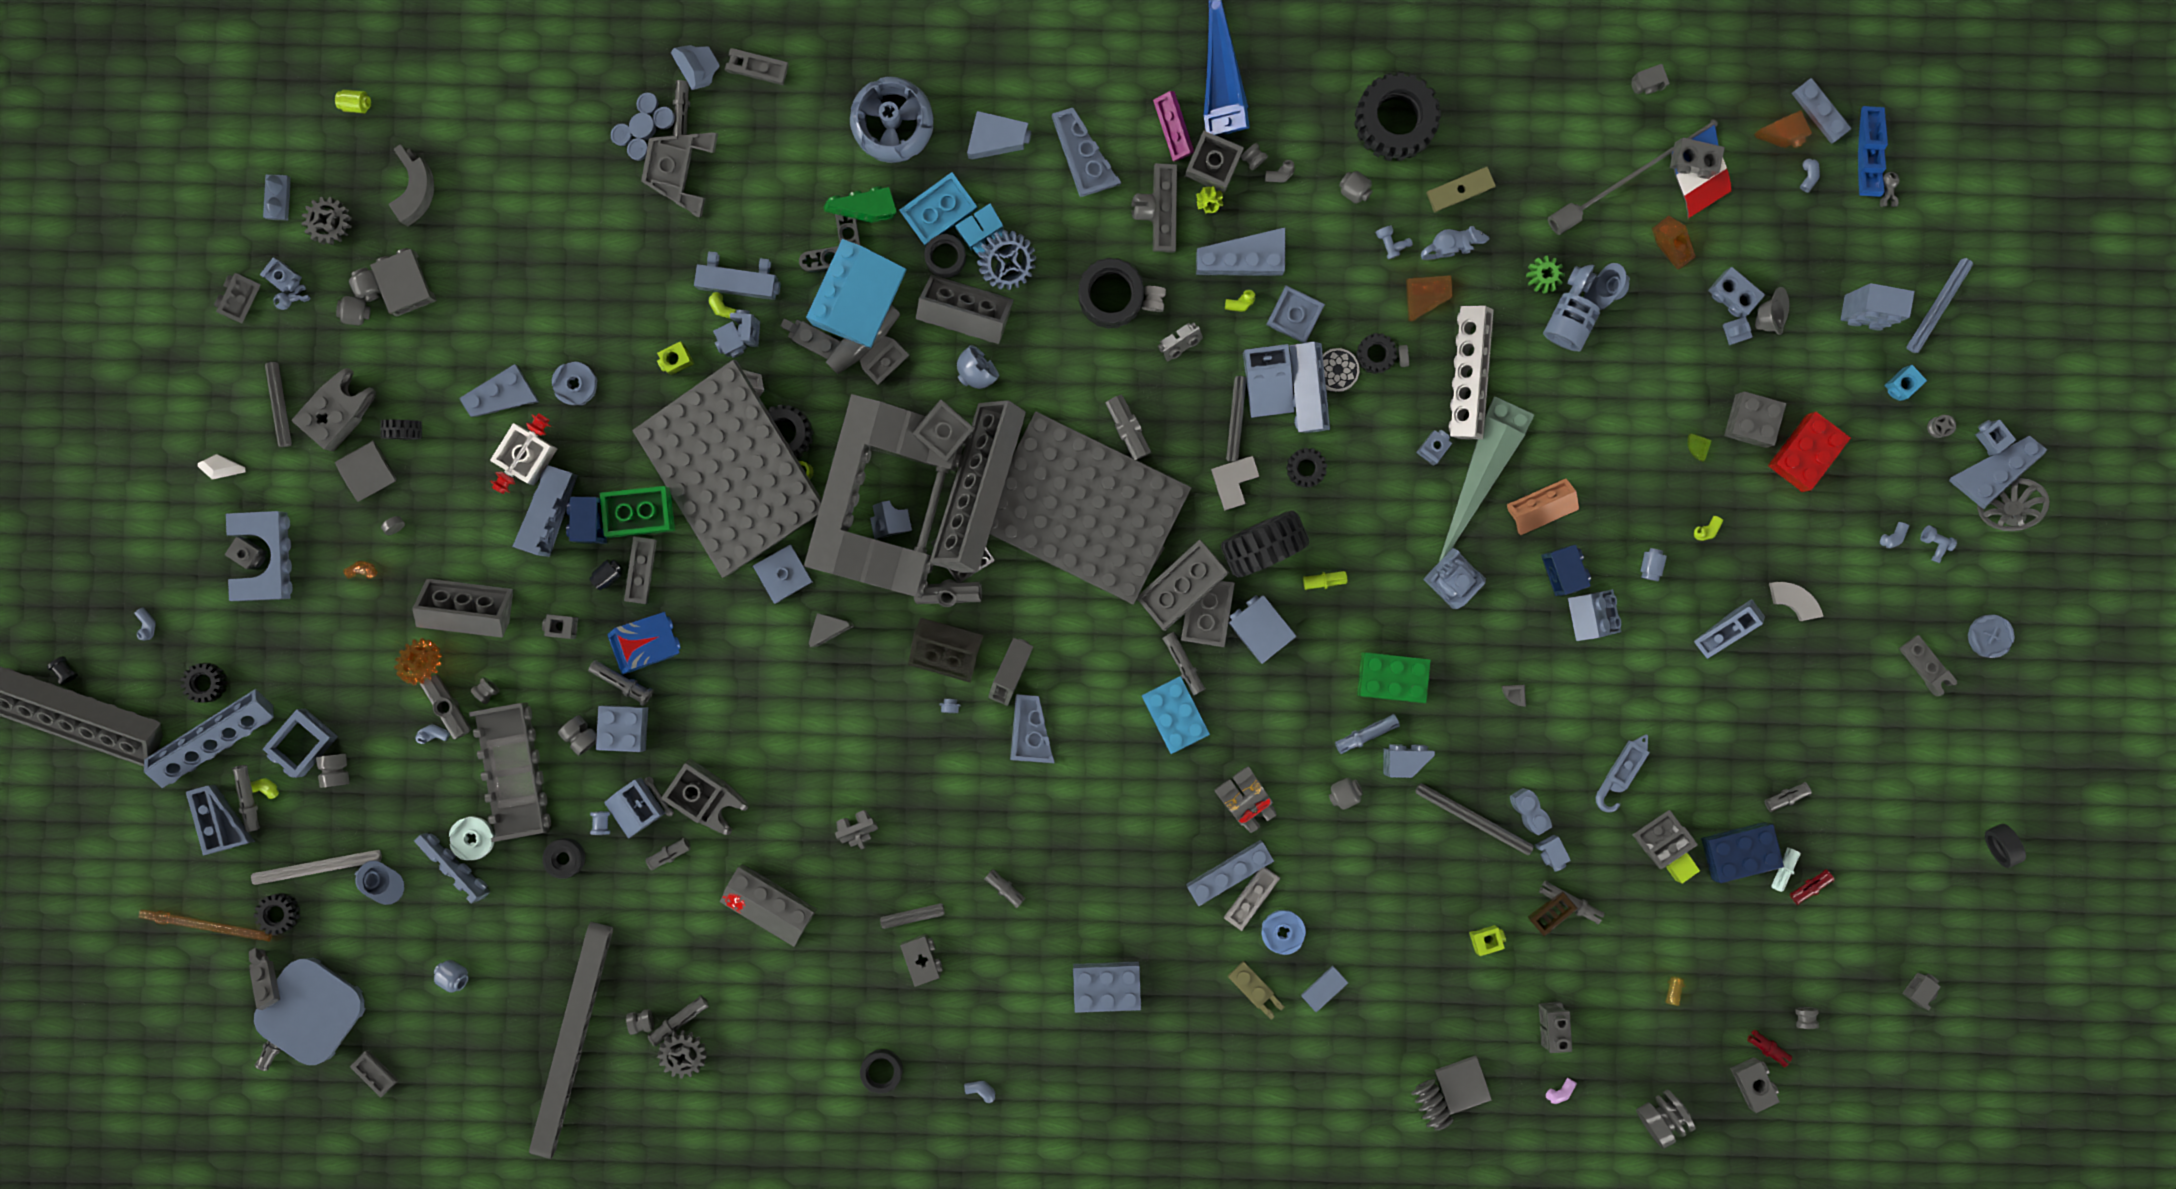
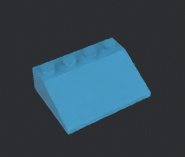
[806,239,906,348]

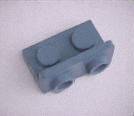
[730,310,760,347]

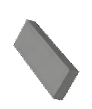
[1224,867,1280,931]

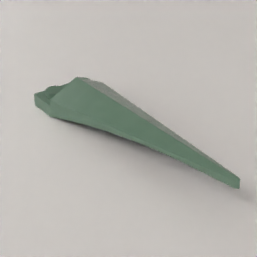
[1439,396,1534,562]

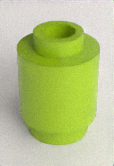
[335,90,371,113]

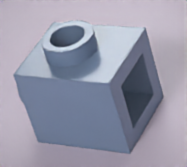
[713,321,748,358]

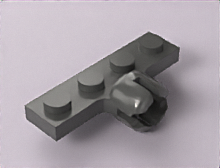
[1131,163,1177,253]

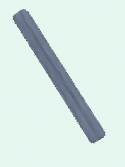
[1907,258,1973,353]

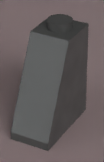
[988,638,1033,706]

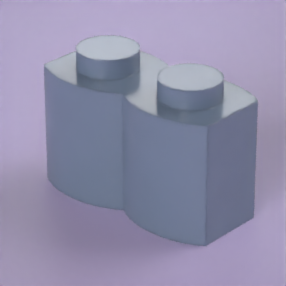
[1510,788,1552,835]

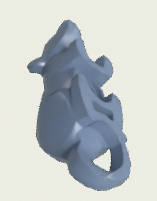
[1421,226,1489,260]

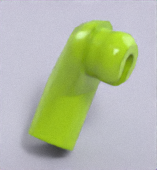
[1225,290,1255,312]
[709,292,737,319]
[251,778,279,799]

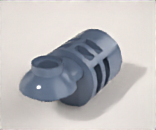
[1543,265,1600,352]

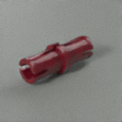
[1790,869,1835,905]
[1747,1030,1792,1067]

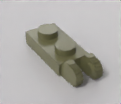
[1228,961,1284,1020]

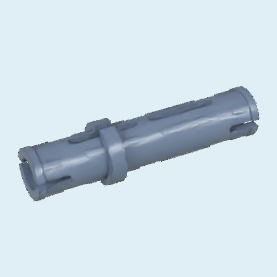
[1335,714,1400,754]

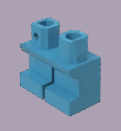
[955,204,1004,258]

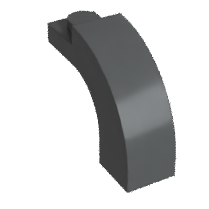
[388,144,434,227]

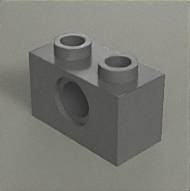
[1730,1057,1780,1113]

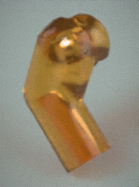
[343,561,377,579]

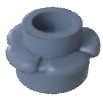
[939,699,961,713]

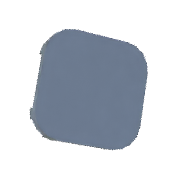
[254,958,366,1065]

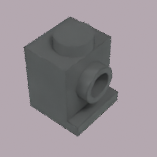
[1631,64,1670,95]
[542,614,578,639]
[1902,972,1941,1011]

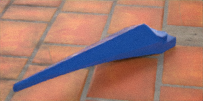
[1204,0,1250,136]

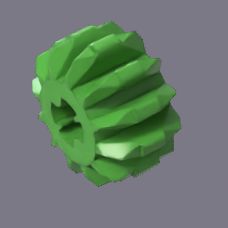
[1526,256,1565,294]

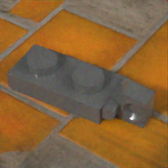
[780,319,840,360]
[249,948,280,1010]

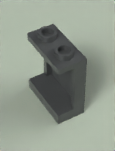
[370,248,437,317]

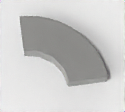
[1769,582,1823,621]

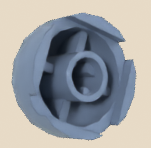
[957,345,999,389]

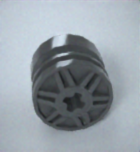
[1636,1089,1696,1150]

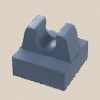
[1723,317,1752,345]

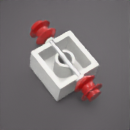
[490,413,557,494]

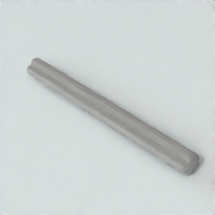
[251,850,382,885]

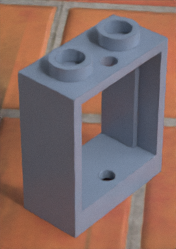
[263,708,338,778]

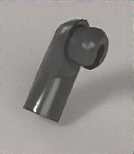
[1265,160,1295,183]

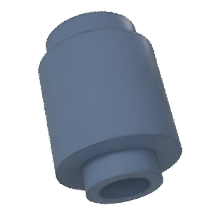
[1640,548,1667,581]

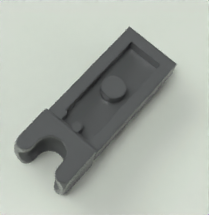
[1898,635,1957,696]

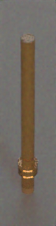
[139,910,272,942]

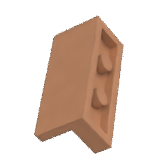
[1507,479,1579,535]

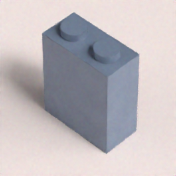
[1228,595,1296,664]

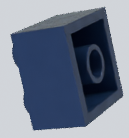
[566,497,607,544]
[1541,544,1591,596]

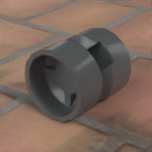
[558,715,597,756]
[316,753,350,788]

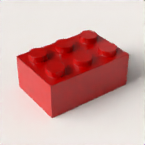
[1768,412,1851,492]

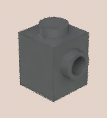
[225,537,267,570]

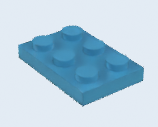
[899,172,978,247]
[1141,676,1210,754]

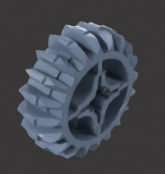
[977,230,1036,290]

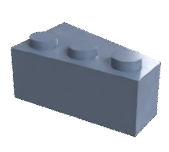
[186,785,255,855]

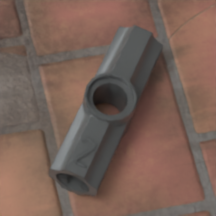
[1105,394,1151,460]
[914,579,982,607]
[420,674,472,740]

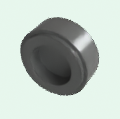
[1398,345,1409,367]
[381,516,405,535]

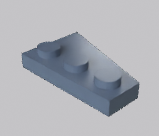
[459,364,539,418]
[1010,694,1054,763]

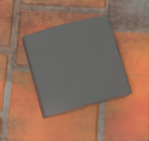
[335,440,397,502]
[1633,810,1698,870]
[1435,1055,1491,1115]

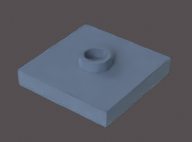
[1266,286,1325,343]
[753,544,813,604]

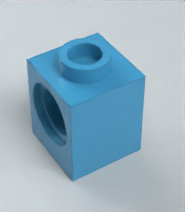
[1885,365,1927,401]

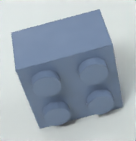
[596,705,648,752]

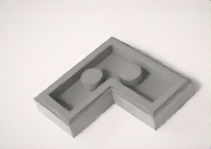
[1211,456,1259,511]

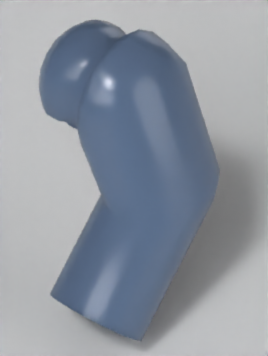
[1800,159,1820,193]
[134,607,156,641]

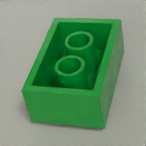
[600,486,675,538]
[1357,652,1431,703]

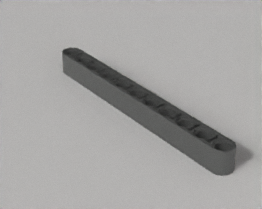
[529,922,613,1159]

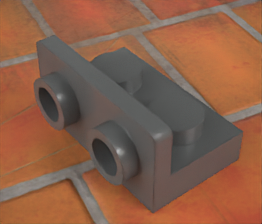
[214,273,261,324]

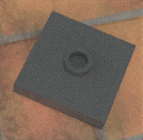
[912,399,975,462]

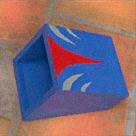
[607,612,680,675]

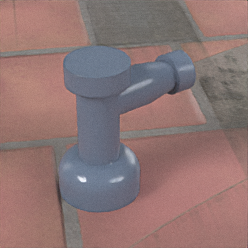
[1375,225,1413,260]
[1920,525,1957,563]

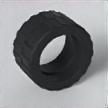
[1078,258,1144,329]

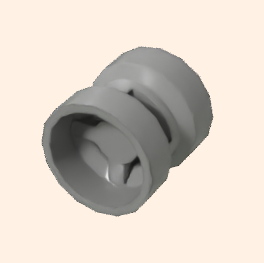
[1142,286,1166,312]

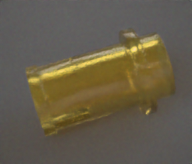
[1665,976,1685,1006]

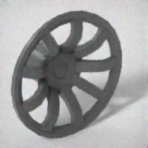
[1977,478,2050,531]

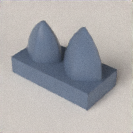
[263,175,291,220]

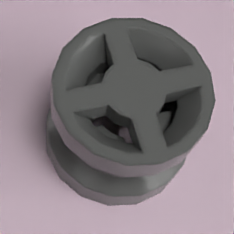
[1240,143,1268,170]
[1927,415,1956,438]
[471,677,499,704]
[1795,1007,1819,1029]

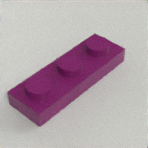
[1153,91,1194,161]

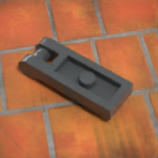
[725,48,789,85]

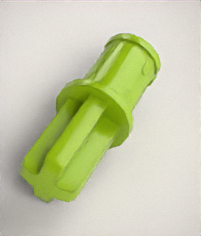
[1303,571,1347,590]

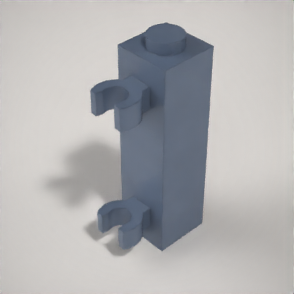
[694,251,781,300]

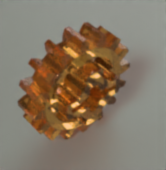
[394,638,442,685]

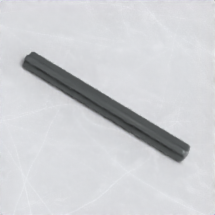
[1416,783,1534,855]

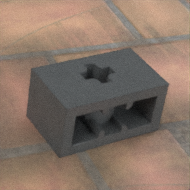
[900,933,943,987]

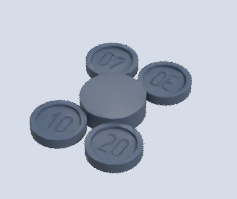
[611,93,675,161]

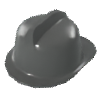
[1755,287,1789,335]

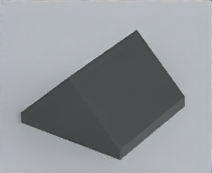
[809,613,854,647]

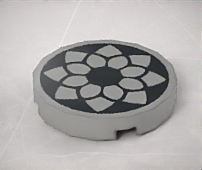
[1323,348,1360,392]

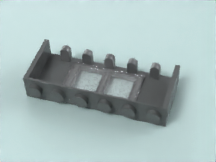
[469,702,551,842]

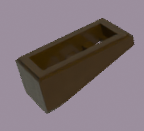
[1528,891,1578,936]

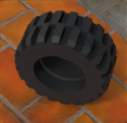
[1354,72,1441,161]
[1221,510,1310,577]

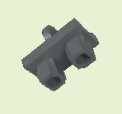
[835,810,878,850]

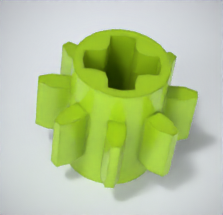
[1196,186,1223,214]

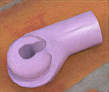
[1546,1078,1577,1104]

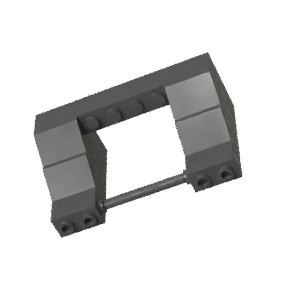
[804,394,969,598]

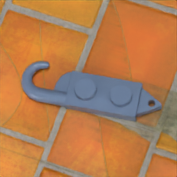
[1596,734,1650,812]

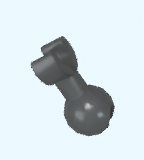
[1880,172,1900,207]

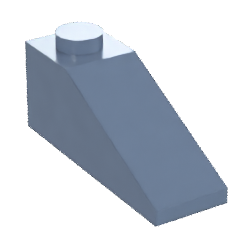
[1694,599,1765,659]

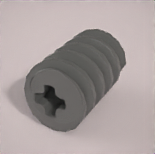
[1411,1079,1454,1130]

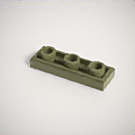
[1426,167,1496,213]

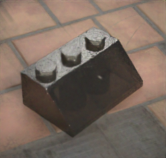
[908,617,983,683]

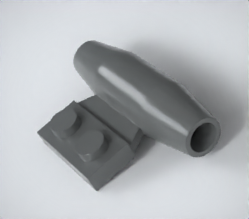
[826,305,909,385]

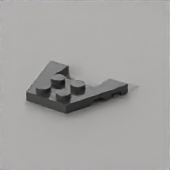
[641,132,719,217]

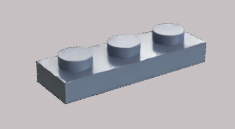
[1791,78,1851,144]

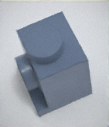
[260,258,302,294]
[1975,420,2016,456]
[1416,430,1452,466]
[1535,835,1571,871]

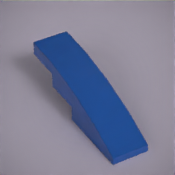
[1858,106,1888,197]

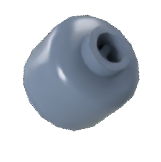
[434,960,468,993]

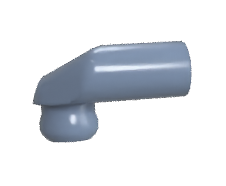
[1880,522,1909,548]
[415,724,450,744]
[964,1081,995,1103]

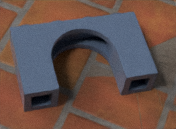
[226,511,293,601]

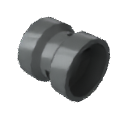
[626,1009,654,1035]

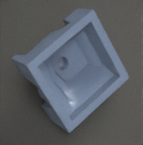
[1423,548,1486,609]

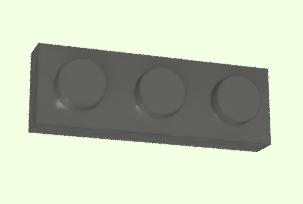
[624,537,657,604]

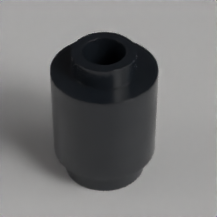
[589,559,623,591]

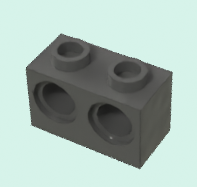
[1670,138,1725,179]

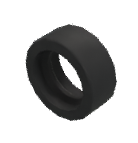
[924,234,966,278]
[1985,823,2026,868]
[860,1049,903,1094]

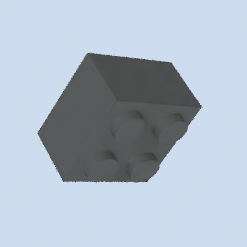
[1185,131,1244,193]
[1724,391,1786,448]

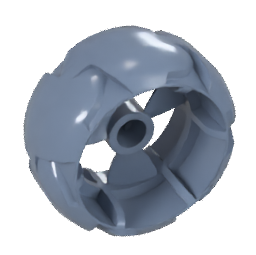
[850,77,933,163]

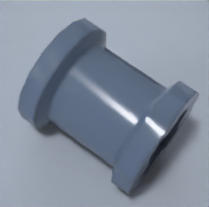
[590,811,610,835]

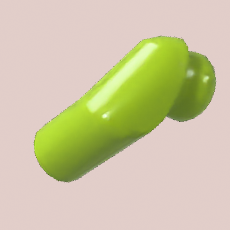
[1694,516,1724,541]

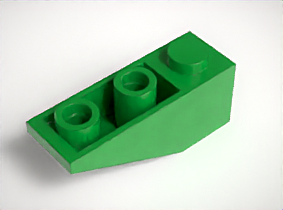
[823,186,896,223]

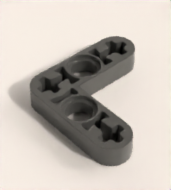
[799,214,861,273]

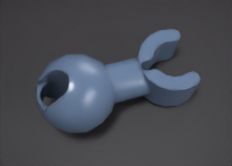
[273,285,311,310]

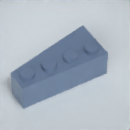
[1196,228,1285,276]
[512,465,578,557]

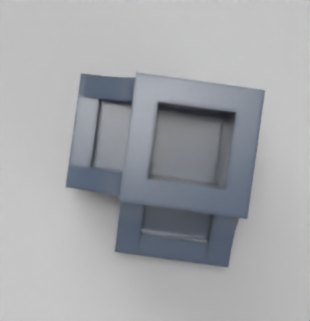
[870,501,912,539]

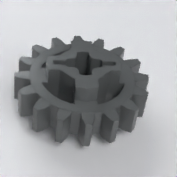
[302,197,352,245]
[658,1030,707,1079]

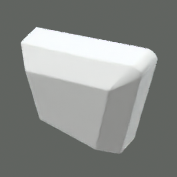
[198,454,245,479]

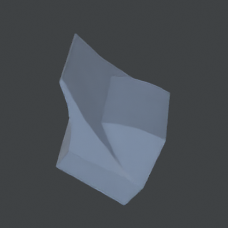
[671,45,719,90]

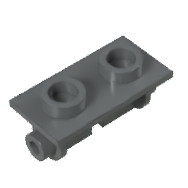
[1157,322,1203,362]

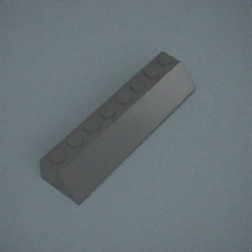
[929,400,1026,573]
[0,666,163,767]

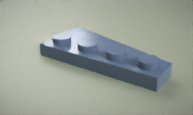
[1052,108,1121,197]
[1949,436,2047,509]
[414,833,490,904]

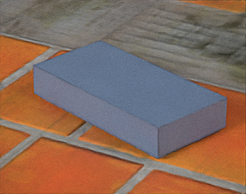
[1301,966,1348,1012]

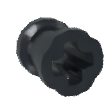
[47,656,78,685]

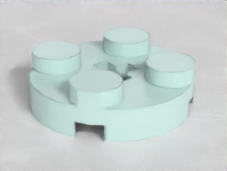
[449,816,496,860]

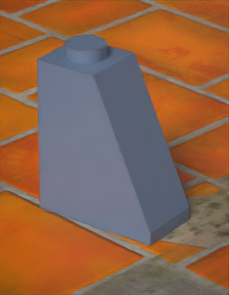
[967,111,1031,159]

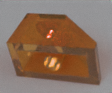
[1755,110,1812,148]
[1652,216,1696,270]

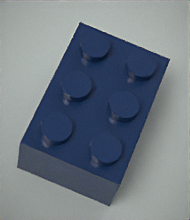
[1701,822,1784,883]

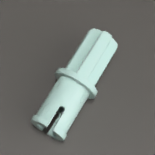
[1772,848,1801,892]

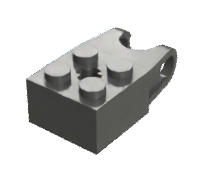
[291,368,376,452]
[661,759,749,835]

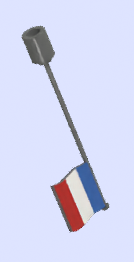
[1548,119,1731,235]

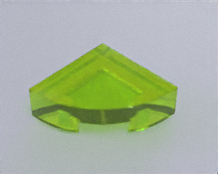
[1688,433,1711,462]

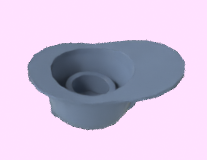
[1584,263,1630,310]
[354,861,404,905]

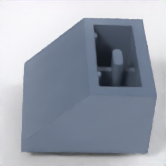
[1568,589,1621,641]
[1383,744,1435,778]
[604,778,665,839]

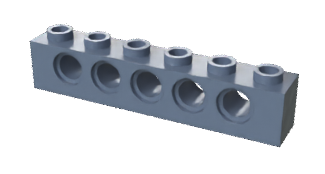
[144,689,274,788]

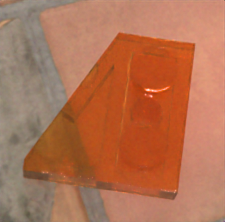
[1406,275,1452,321]

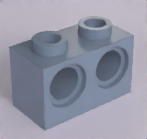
[1708,267,1765,318]

